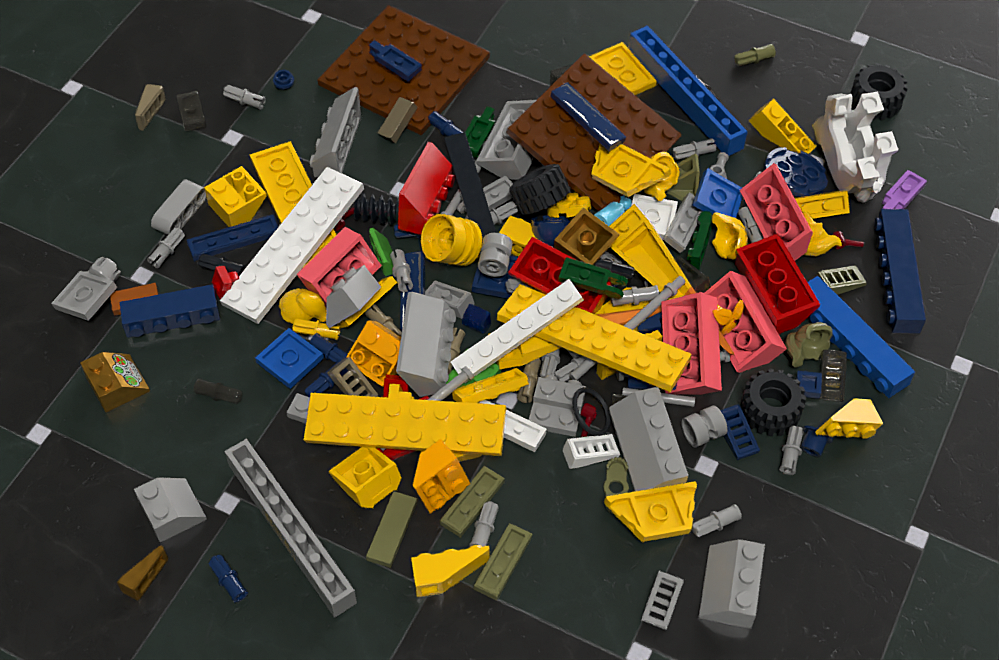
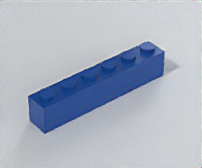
[807,276,915,398]

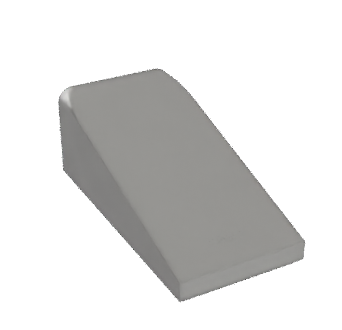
[425,281,474,319]

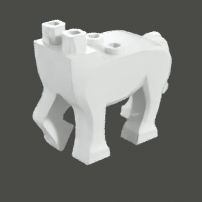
[812,92,898,203]

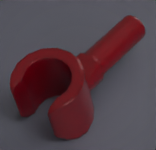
[333,207,354,231]
[833,231,864,249]
[580,403,597,437]

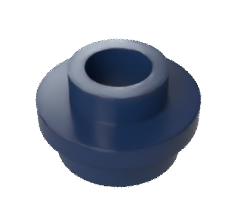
[273,70,294,89]

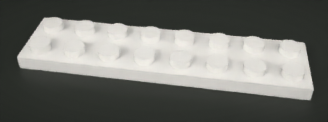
[220,167,364,324]

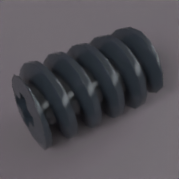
[354,193,399,225]

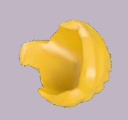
[643,152,680,201]
[712,212,748,260]
[802,212,842,257]
[279,288,326,324]

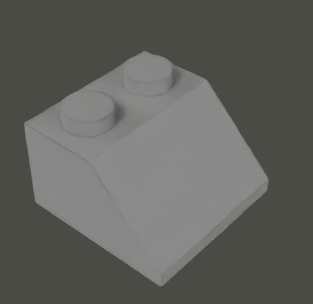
[326,265,381,328]
[134,478,207,543]

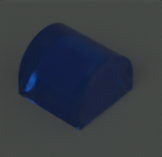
[462,304,492,334]

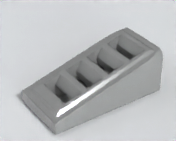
[641,571,684,630]

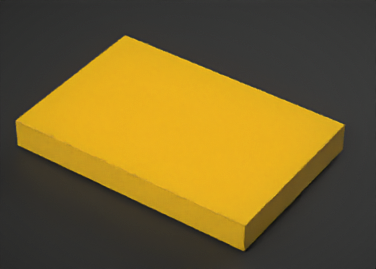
[589,42,657,95]

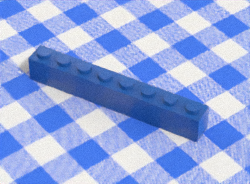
[629,26,747,156]

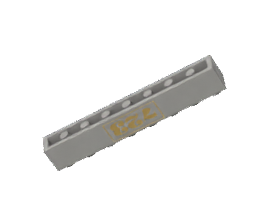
[225,439,357,618]

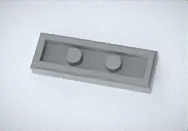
[663,192,702,253]

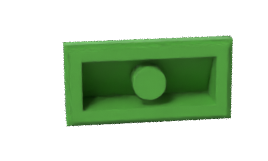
[369,228,393,276]

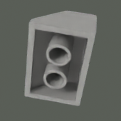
[699,539,765,629]

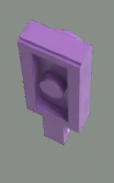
[882,170,927,209]

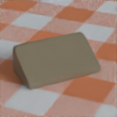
[378,97,418,143]

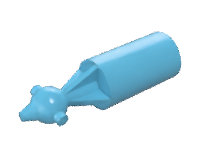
[594,195,632,226]

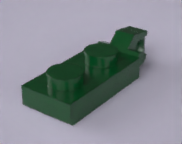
[465,106,495,158]

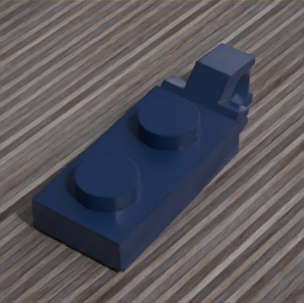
[369,40,422,82]

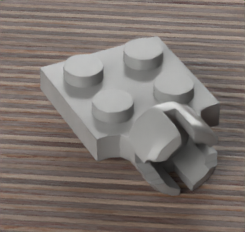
[51,257,121,321]

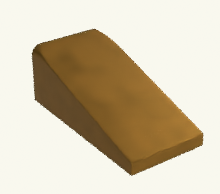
[117,546,168,601]

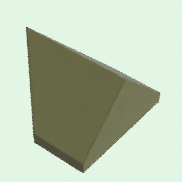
[665,153,700,201]

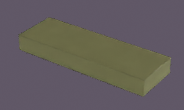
[440,466,505,538]
[366,491,417,568]
[474,523,532,601]

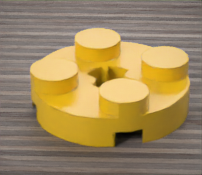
[546,193,591,218]

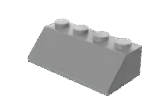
[310,88,361,177]
[476,100,536,180]
[396,292,456,397]
[608,387,688,492]

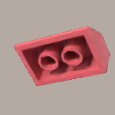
[297,227,382,306]

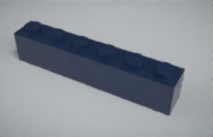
[874,209,926,333]

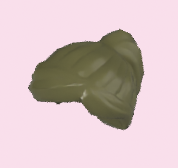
[785,322,833,367]

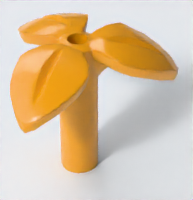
[713,300,744,336]

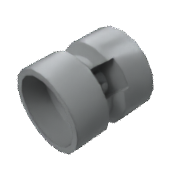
[478,233,513,277]
[681,405,728,448]

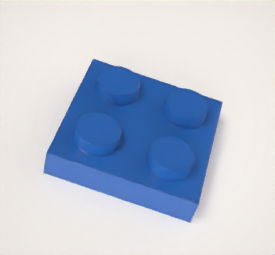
[693,168,743,218]
[255,328,324,389]

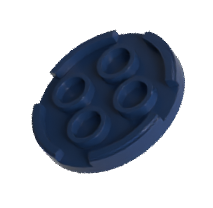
[764,148,828,197]

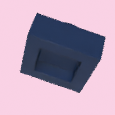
[796,371,822,399]

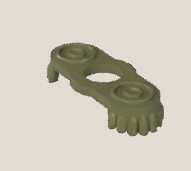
[604,457,629,514]

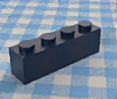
[120,284,220,338]

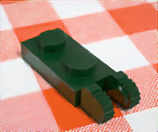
[687,211,712,272]
[558,257,628,299]

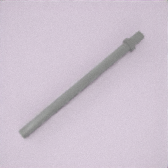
[569,276,686,380]

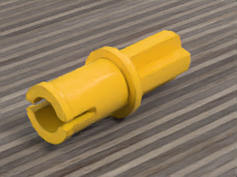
[293,319,341,340]

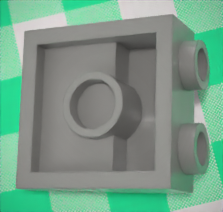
[529,375,586,437]

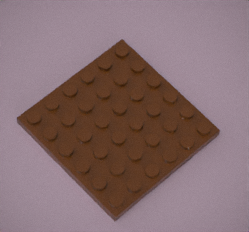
[318,5,490,136]
[506,53,682,211]

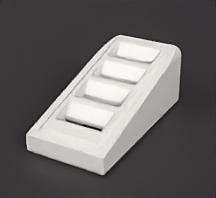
[563,434,620,469]

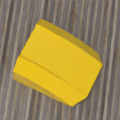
[328,447,401,508]

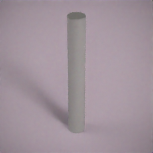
[622,387,695,407]

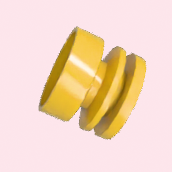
[421,214,482,266]

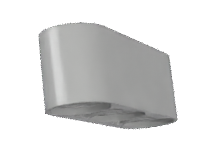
[151,180,206,235]

